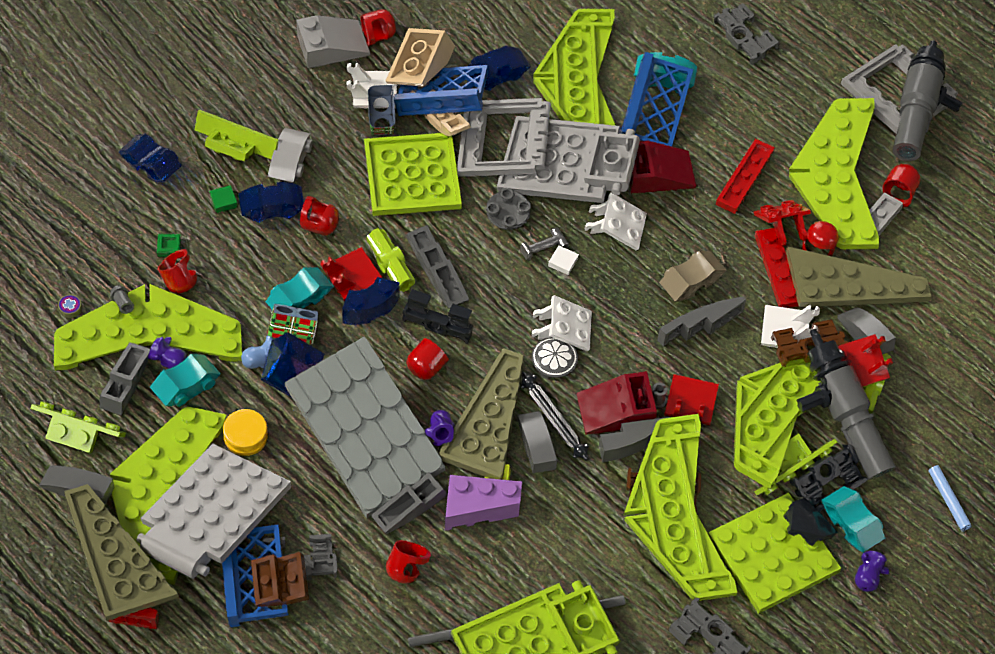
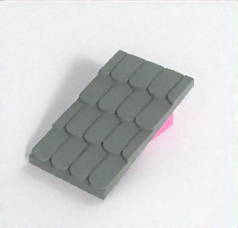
[285,336,445,519]

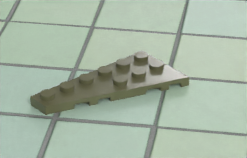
[786,247,932,308]
[438,348,524,480]
[64,484,179,621]

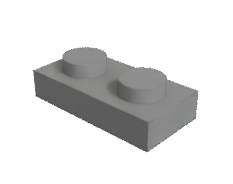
[869,192,903,235]

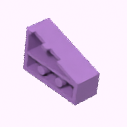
[445,475,522,531]

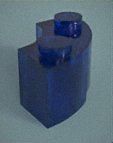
[468,45,531,91]
[118,133,182,182]
[238,182,304,223]
[342,277,400,325]

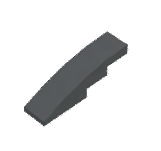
[406,225,469,309]
[657,297,746,347]

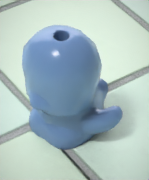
[241,336,280,369]

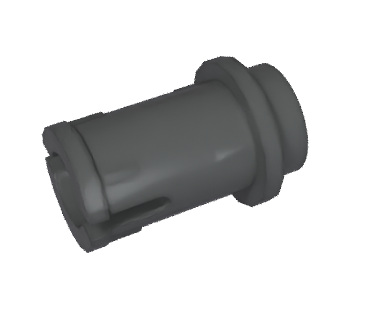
[110,285,134,314]
[652,382,667,409]

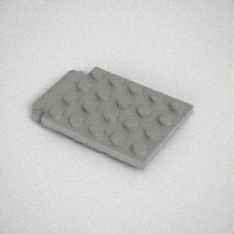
[497,116,640,203]
[136,444,291,579]

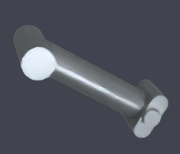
[520,227,569,261]

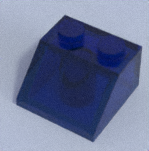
[261,332,325,398]

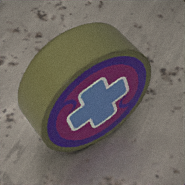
[58,294,82,318]

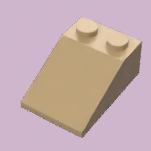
[385,28,455,86]

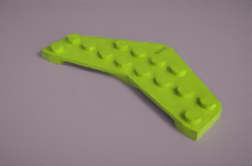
[533,9,616,126]
[789,98,879,249]
[54,284,242,371]
[734,358,820,489]
[110,407,227,585]
[623,414,737,601]

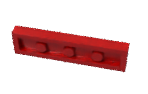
[716,138,775,214]
[755,228,799,308]

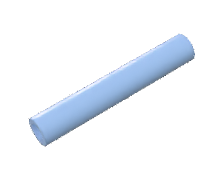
[929,465,972,531]

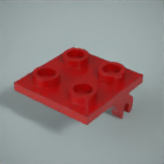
[753,200,811,246]
[320,247,384,301]
[838,334,893,387]
[664,374,719,425]

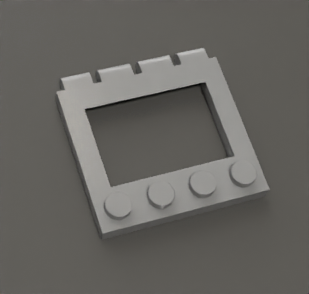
[841,44,958,134]
[457,98,551,177]

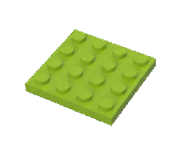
[364,133,462,216]
[708,493,841,614]

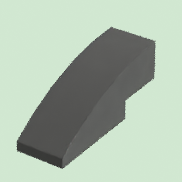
[838,307,896,355]
[100,342,150,415]
[517,411,557,473]
[599,417,668,463]
[39,465,115,505]
[371,472,448,534]

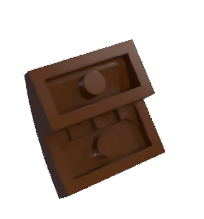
[251,552,309,607]

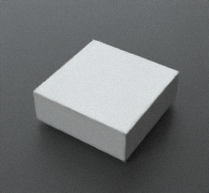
[548,246,579,275]

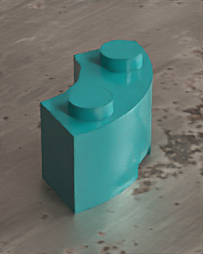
[634,52,698,93]
[265,267,334,310]
[150,354,220,407]
[822,486,885,552]

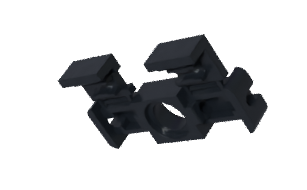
[402,289,473,344]
[790,444,868,512]

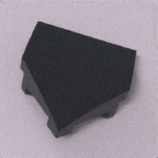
[783,498,837,546]

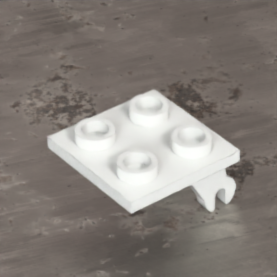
[347,63,397,108]
[585,192,647,250]
[532,295,592,351]
[761,305,820,348]

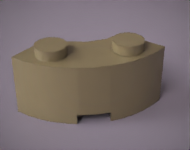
[659,251,727,302]

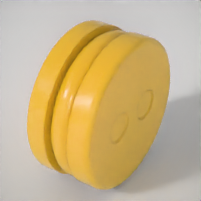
[223,409,268,456]

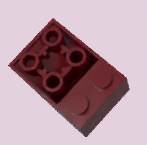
[629,141,696,194]
[576,371,657,435]

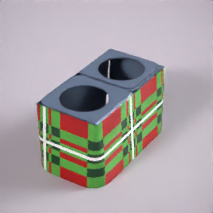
[368,85,395,135]
[267,304,318,344]

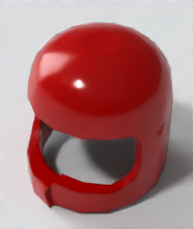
[360,9,396,46]
[882,164,921,208]
[300,196,339,236]
[801,221,839,256]
[157,249,197,294]
[406,338,449,380]
[386,540,431,584]

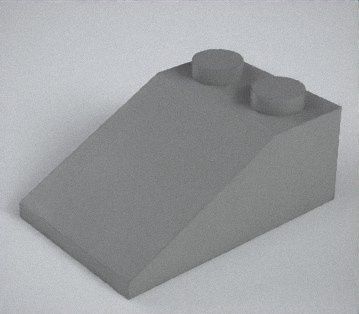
[296,15,370,68]

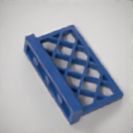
[621,52,693,146]
[394,65,489,116]
[222,525,288,627]

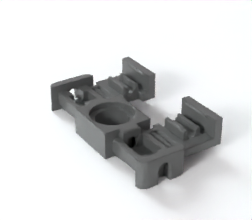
[714,3,779,65]
[263,534,337,580]
[669,598,751,654]

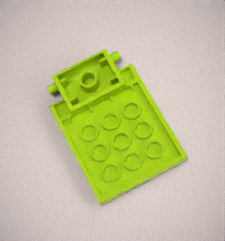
[451,580,620,654]

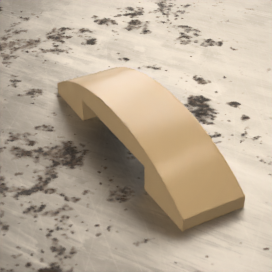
[410,84,470,136]

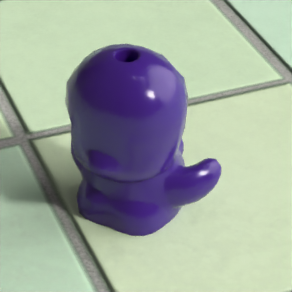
[148,337,187,369]
[425,410,455,446]
[855,551,890,592]

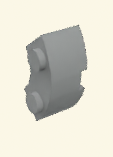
[268,128,313,182]

